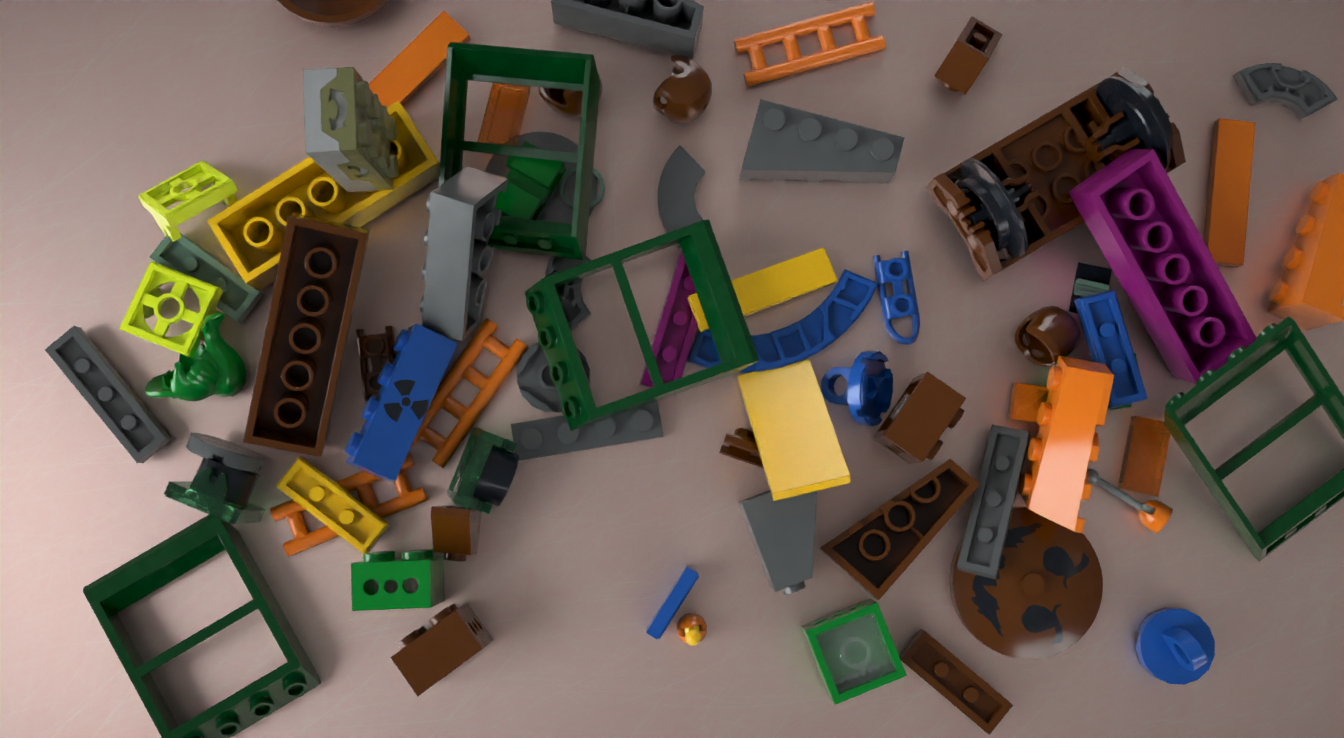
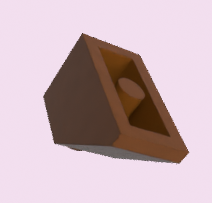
[934,16,1003,95]
[431,505,482,562]

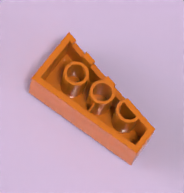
[1267,173,1344,330]

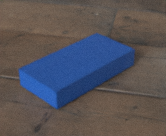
[646,565,699,639]

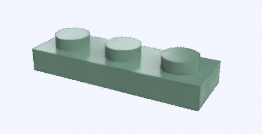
[150,233,264,324]

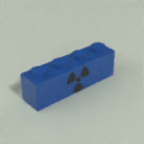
[345,324,458,482]

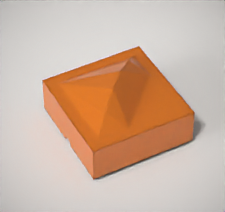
[1008,382,1050,424]

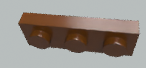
[899,629,1013,735]

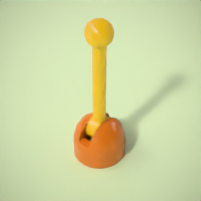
[677,613,707,646]

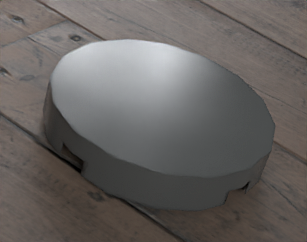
[517,343,590,413]
[186,433,265,473]

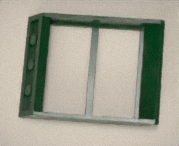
[438,42,600,260]
[525,219,760,431]
[1164,316,1344,562]
[83,510,321,738]

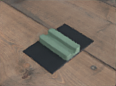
[1069,262,1112,313]

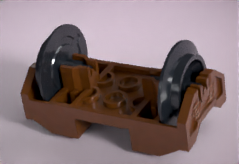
[926,67,1186,281]

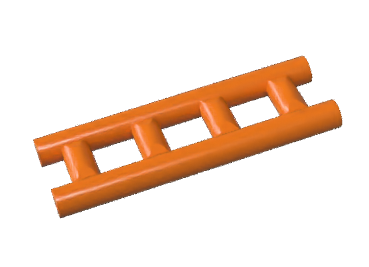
[733,1,886,87]
[411,318,528,468]
[270,452,429,557]

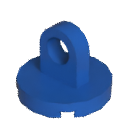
[821,351,893,426]
[1136,608,1215,685]

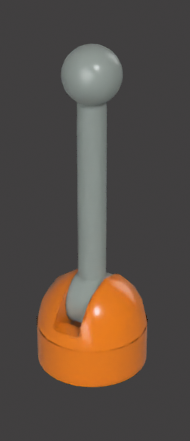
[1088,469,1173,533]

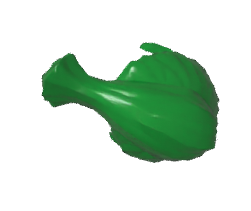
[144,312,246,401]

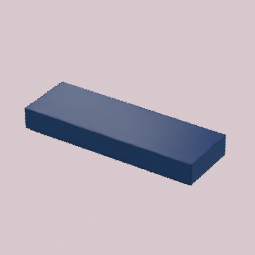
[1074,290,1148,409]

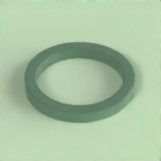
[559,166,605,209]

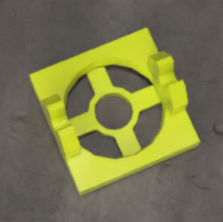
[138,160,238,242]
[119,261,224,358]

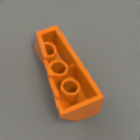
[1018,356,1114,533]

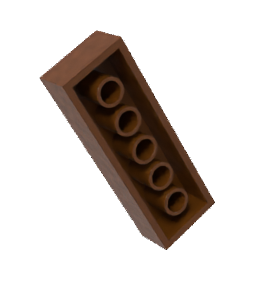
[243,212,370,457]

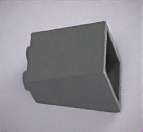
[738,490,817,595]

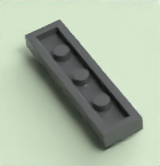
[45,326,172,463]
[511,401,664,461]
[957,424,1030,579]

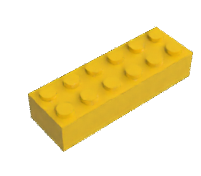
[207,100,440,290]

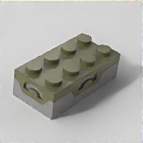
[303,67,399,192]

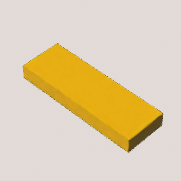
[276,456,391,554]

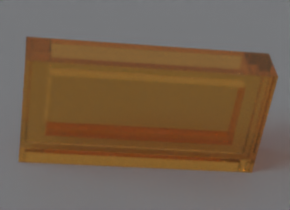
[477,83,531,146]
[1118,416,1170,497]

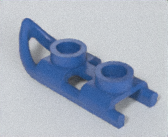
[873,251,920,345]

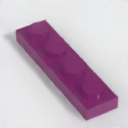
[639,250,698,395]

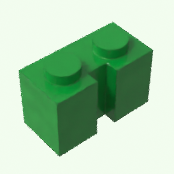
[495,140,566,220]

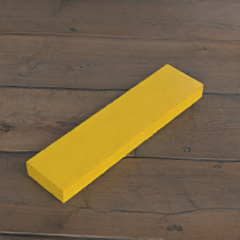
[687,247,838,332]

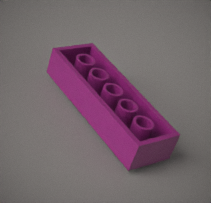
[1068,149,1257,384]

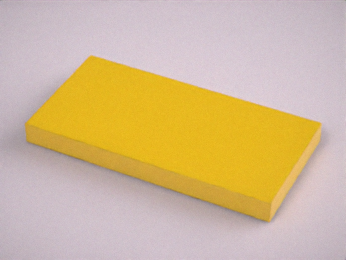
[738,359,850,501]

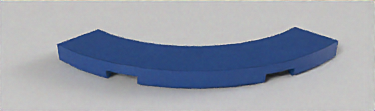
[686,269,879,373]

